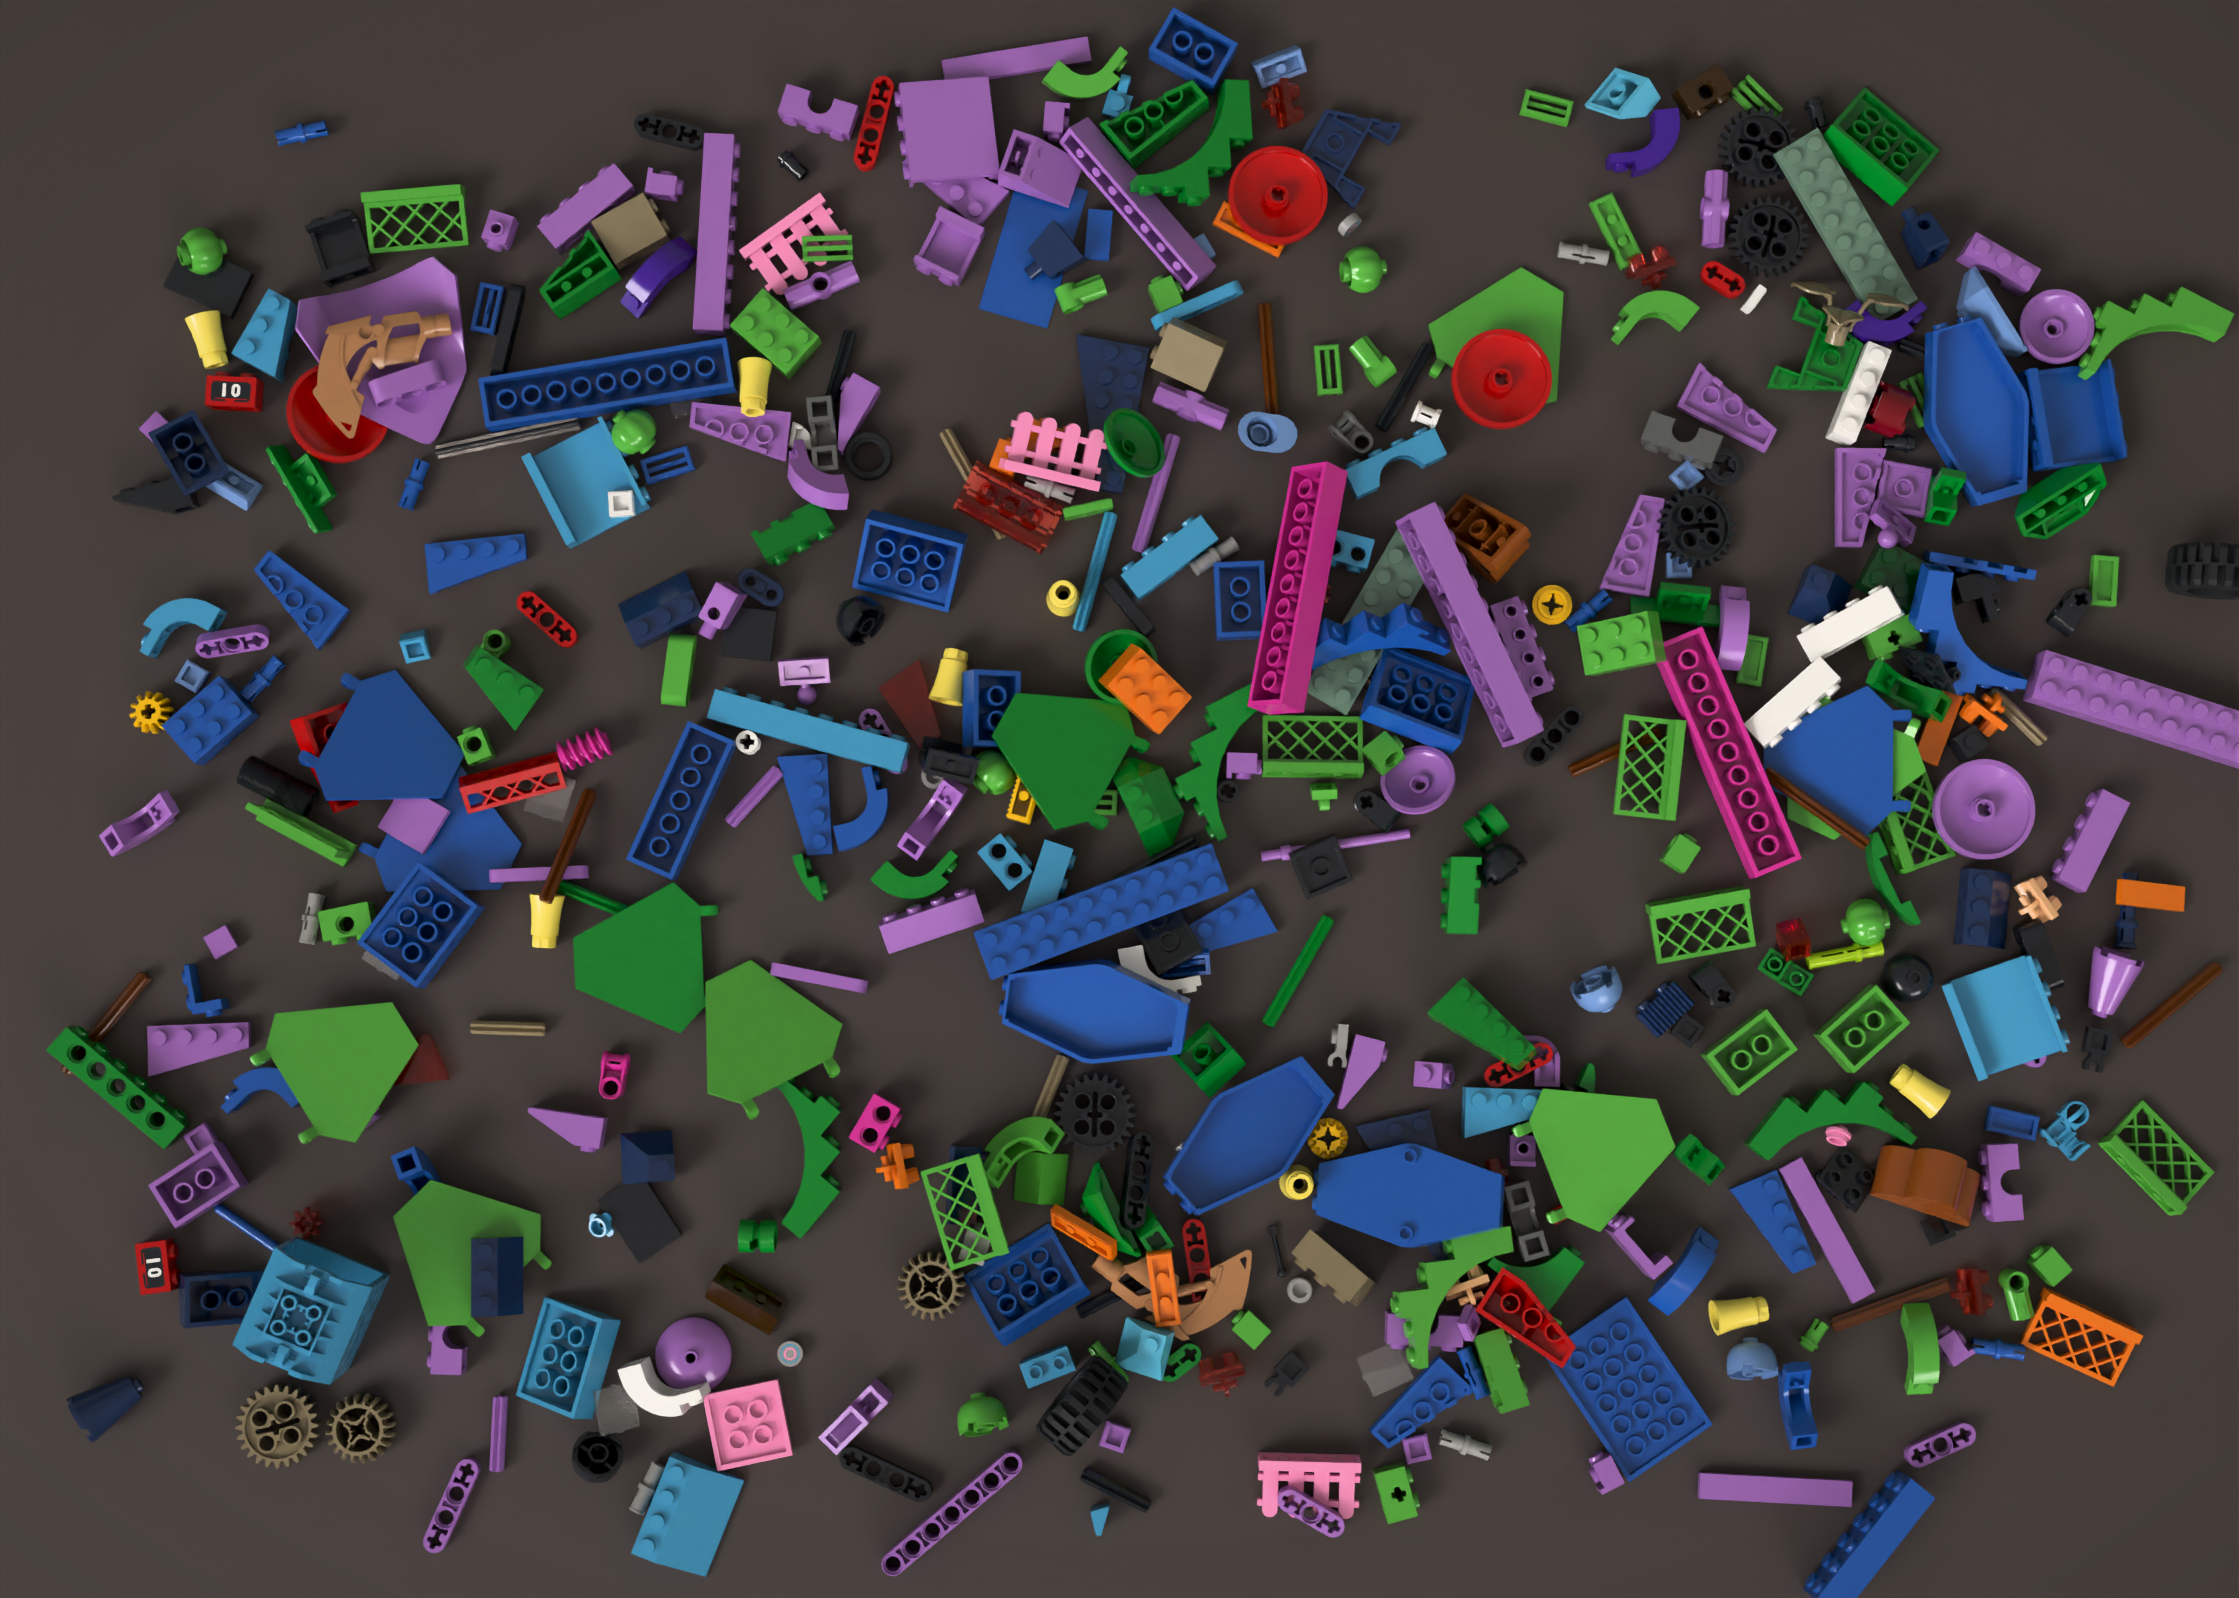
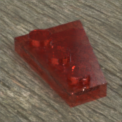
[878,660,941,748]
[393,1033,450,1086]

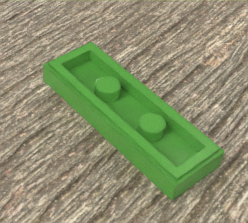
[1589,192,1644,271]

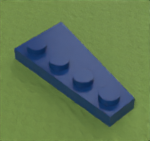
[1189,888,1278,951]

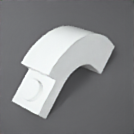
[1118,945,1202,994]
[618,1356,711,1417]

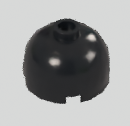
[836,595,886,647]
[1477,842,1528,889]
[1880,953,1934,1003]
[571,1430,624,1483]

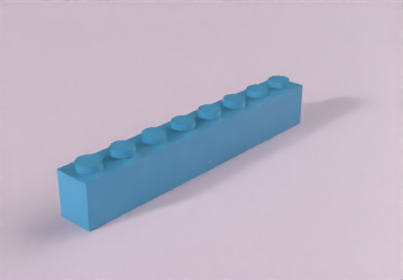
[707,687,911,774]

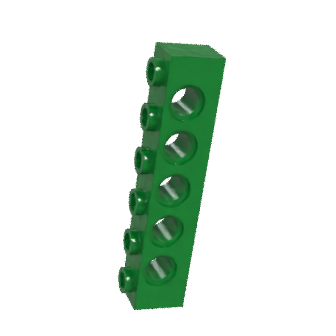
[46,1025,191,1150]

